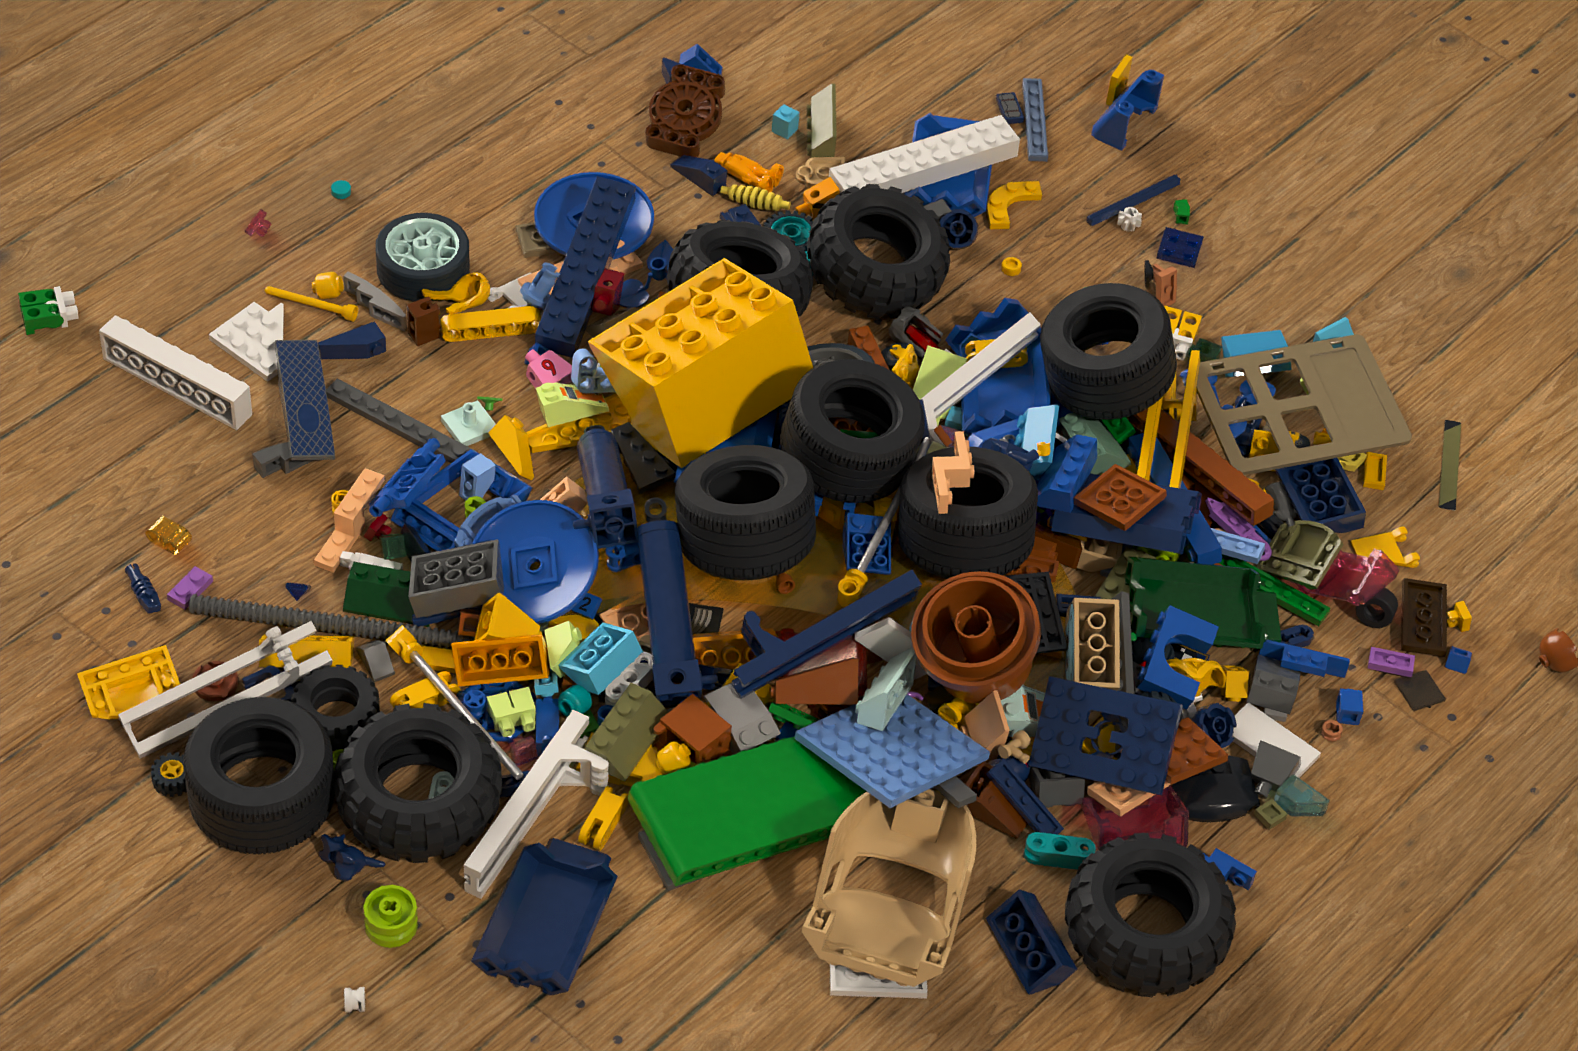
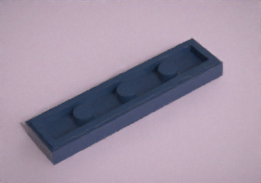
[986,758,1064,835]

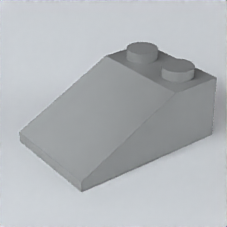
[703,682,781,755]

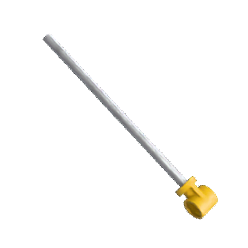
[837,437,932,608]
[386,625,524,780]

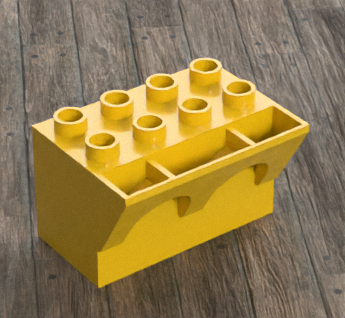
[588,258,813,468]

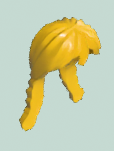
[421,272,490,316]

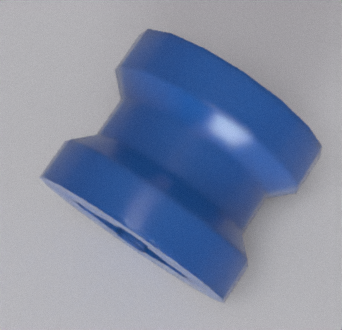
[463,690,486,719]

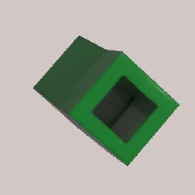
[1173,199,1190,225]

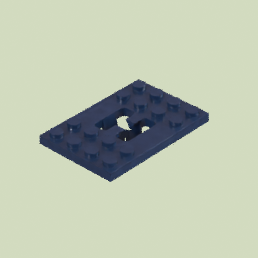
[1028,676,1183,796]

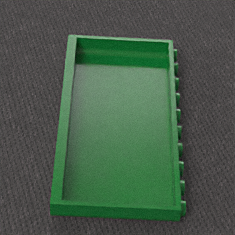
[628,736,867,887]

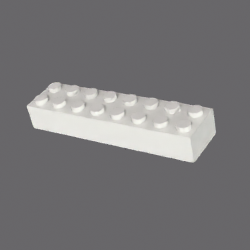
[99,315,252,430]

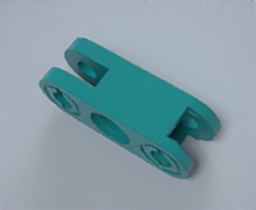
[1023,832,1096,870]

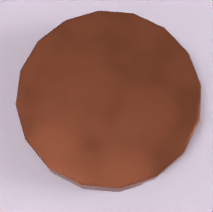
[193,661,238,702]

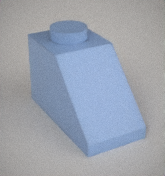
[459,453,496,500]

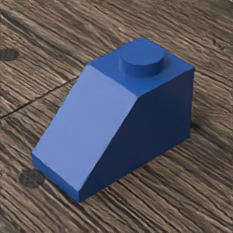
[679,44,723,75]

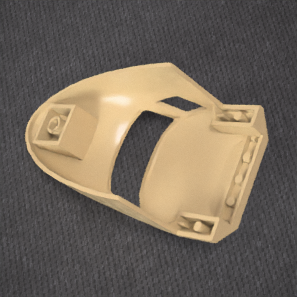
[801,787,976,987]

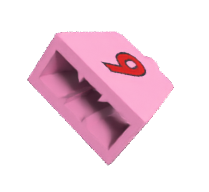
[525,349,572,389]

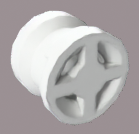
[344,987,365,1013]

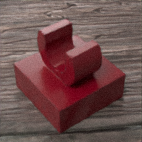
[364,513,392,542]

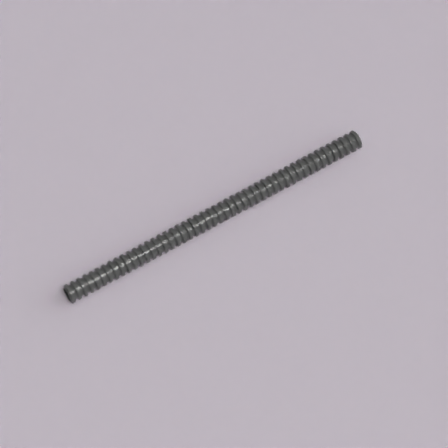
[189,594,475,649]

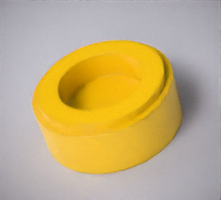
[1001,257,1022,276]

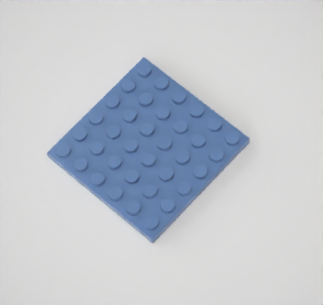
[795,694,990,808]

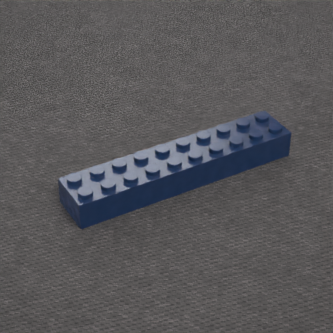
[535,176,636,358]

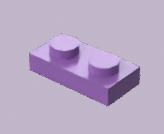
[167,566,213,610]
[1367,647,1415,677]

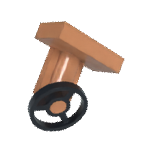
[1144,260,1177,306]

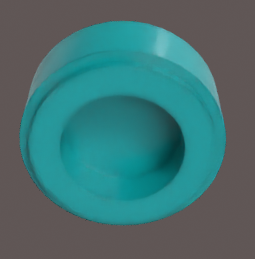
[331,180,351,199]

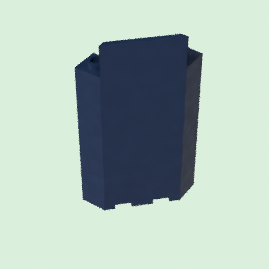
[1037,473,1202,555]
[471,838,618,996]

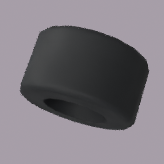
[1355,586,1398,628]

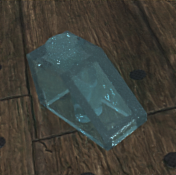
[1274,774,1330,816]

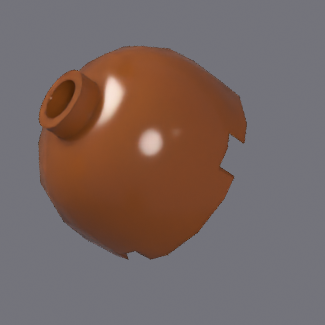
[1539,628,1578,673]

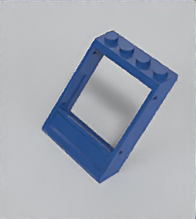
[391,449,532,551]

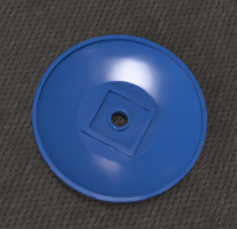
[534,172,654,259]
[472,500,599,624]

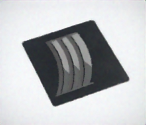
[689,603,724,634]

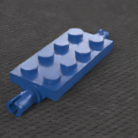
[369,438,446,517]

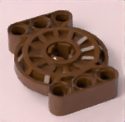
[645,64,725,157]

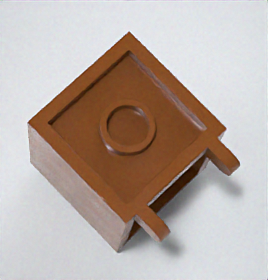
[653,694,732,765]

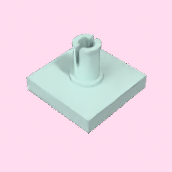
[441,400,496,446]

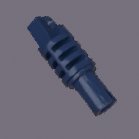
[125,563,161,614]

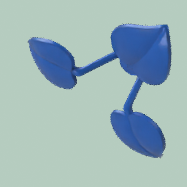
[620,240,674,308]
[1180,369,1276,438]

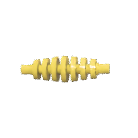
[720,184,791,211]

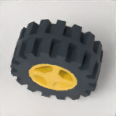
[151,753,187,797]

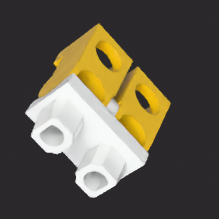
[1164,306,1202,361]

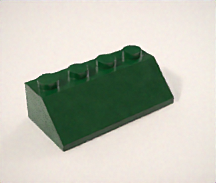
[343,561,430,627]

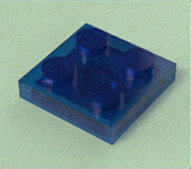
[1156,227,1204,268]

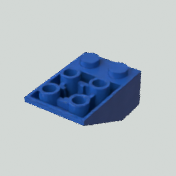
[843,513,891,575]

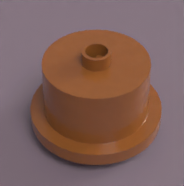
[911,572,1041,704]

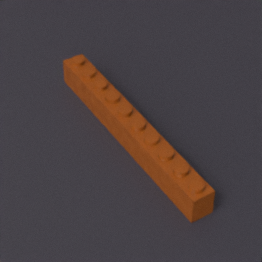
[1126,408,1274,526]

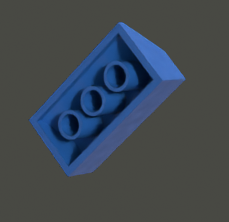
[1037,435,1098,513]

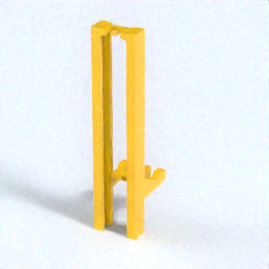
[1137,350,1200,489]

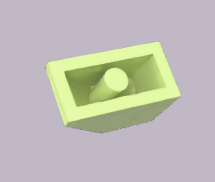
[545,621,582,678]

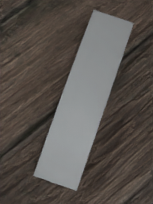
[343,271,407,331]

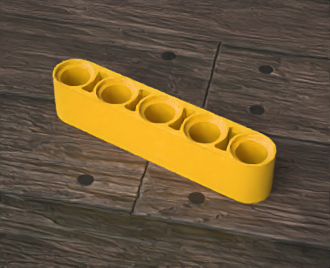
[440,306,541,342]

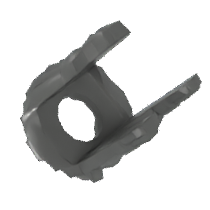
[888,307,943,359]

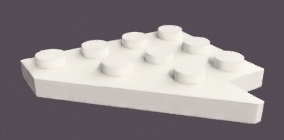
[209,302,284,382]

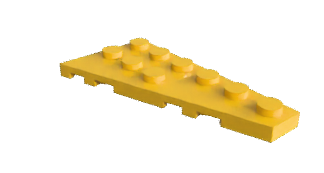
[526,393,632,453]

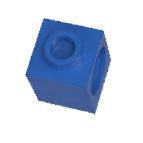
[1336,688,1363,725]

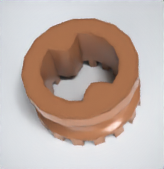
[1321,720,1343,742]

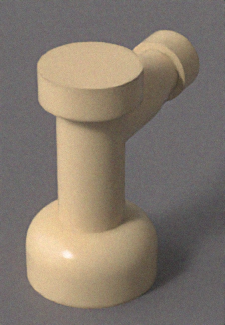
[998,730,1031,764]

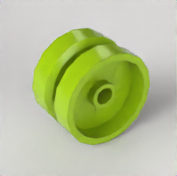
[363,885,418,948]

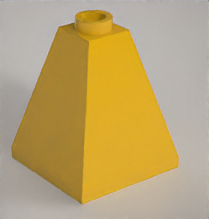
[474,593,542,641]

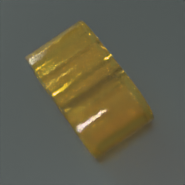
[145,516,192,555]

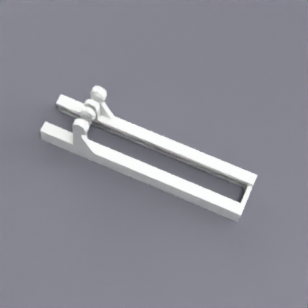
[921,312,1041,448]
[118,621,332,759]
[464,710,609,899]

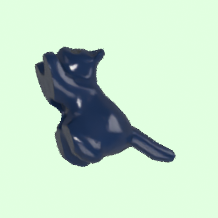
[319,834,386,881]

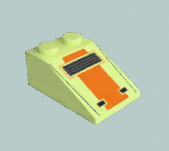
[536,382,609,427]

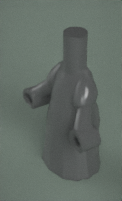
[1265,482,1298,527]

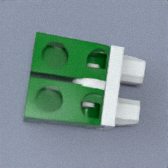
[18,286,79,335]

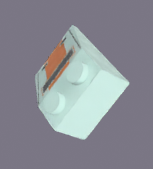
[1001,685,1045,737]

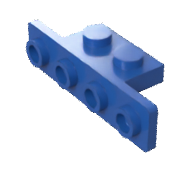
[1259,640,1350,678]

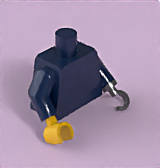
[982,435,1051,472]

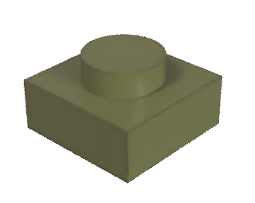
[1254,799,1288,830]

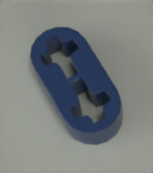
[1281,625,1314,648]

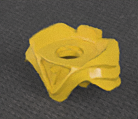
[1166,658,1227,697]

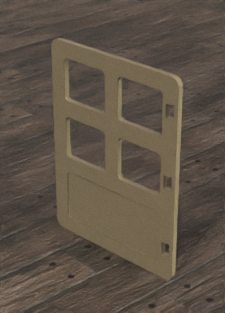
[1196,334,1412,475]

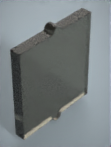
[1394,670,1446,711]

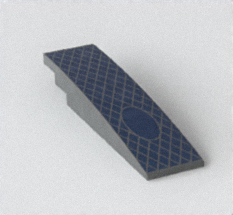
[275,340,335,460]

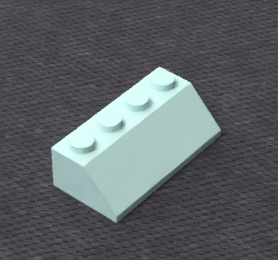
[855,647,917,731]

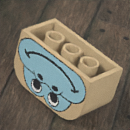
[1065,598,1120,691]

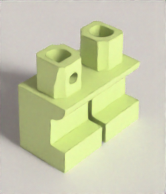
[487,687,536,737]

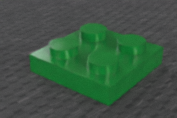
[768,703,820,730]

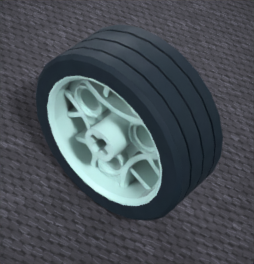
[376,213,470,301]

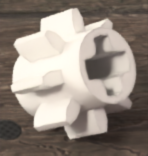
[1118,207,1142,231]

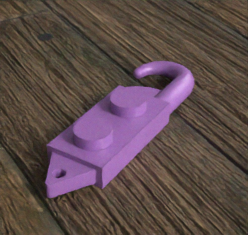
[1205,498,1272,561]

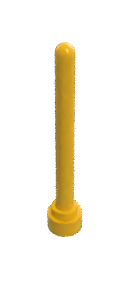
[265,286,359,322]

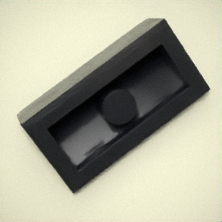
[397,523,431,563]

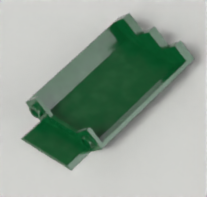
[1125,556,1281,649]

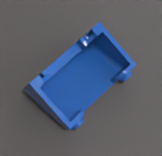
[1092,70,1164,151]

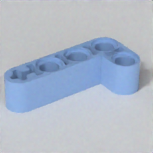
[571,348,616,393]

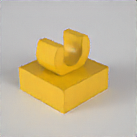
[1447,601,1472,632]

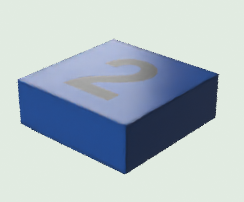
[572,593,602,620]

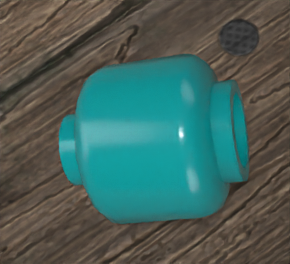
[558,685,592,716]

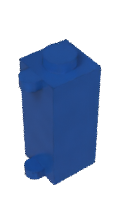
[536,696,559,757]

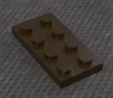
[1401,578,1447,657]

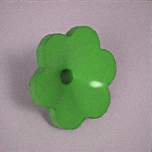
[477,396,503,411]

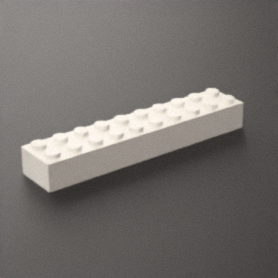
[829,115,1020,193]

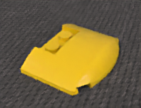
[77,645,180,719]

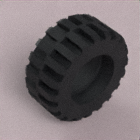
[291,665,380,751]

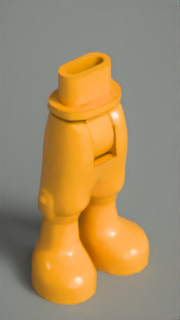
[714,152,784,193]

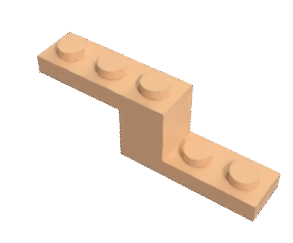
[932,431,974,514]
[314,468,385,573]

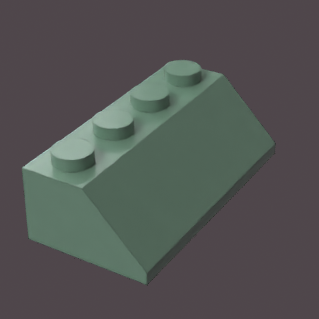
[1059,413,1132,475]

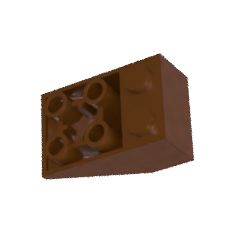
[965,762,1028,839]

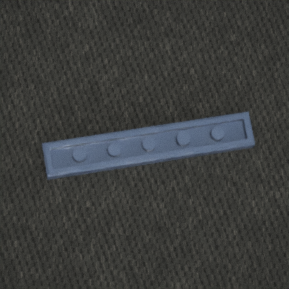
[1022,78,1048,162]

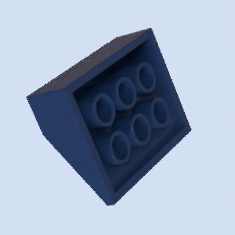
[1275,458,1366,533]

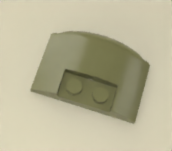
[1256,520,1343,589]

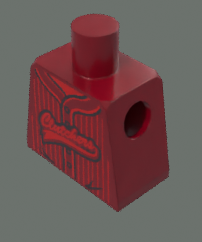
[592,268,625,316]

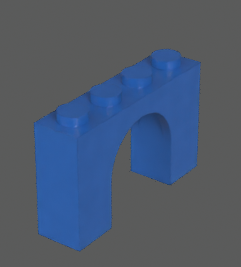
[1137,606,1219,710]

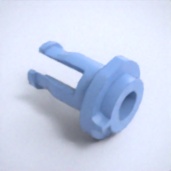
[520,262,560,310]

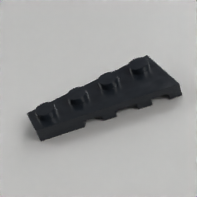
[611,422,676,494]

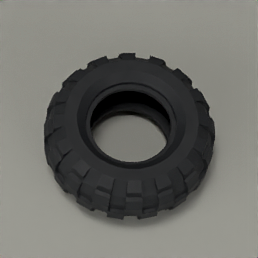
[807,184,951,319]
[667,220,813,318]
[334,703,502,863]
[1065,833,1236,997]

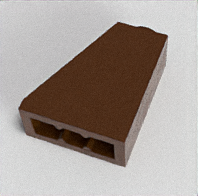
[1035,524,1083,569]

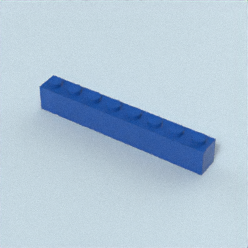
[1127,433,1222,565]

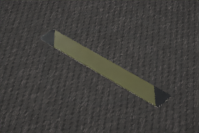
[1439,420,1461,510]

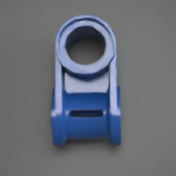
[606,542,641,572]

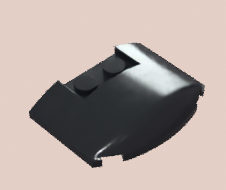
[1005,572,1068,654]
[1164,756,1260,822]

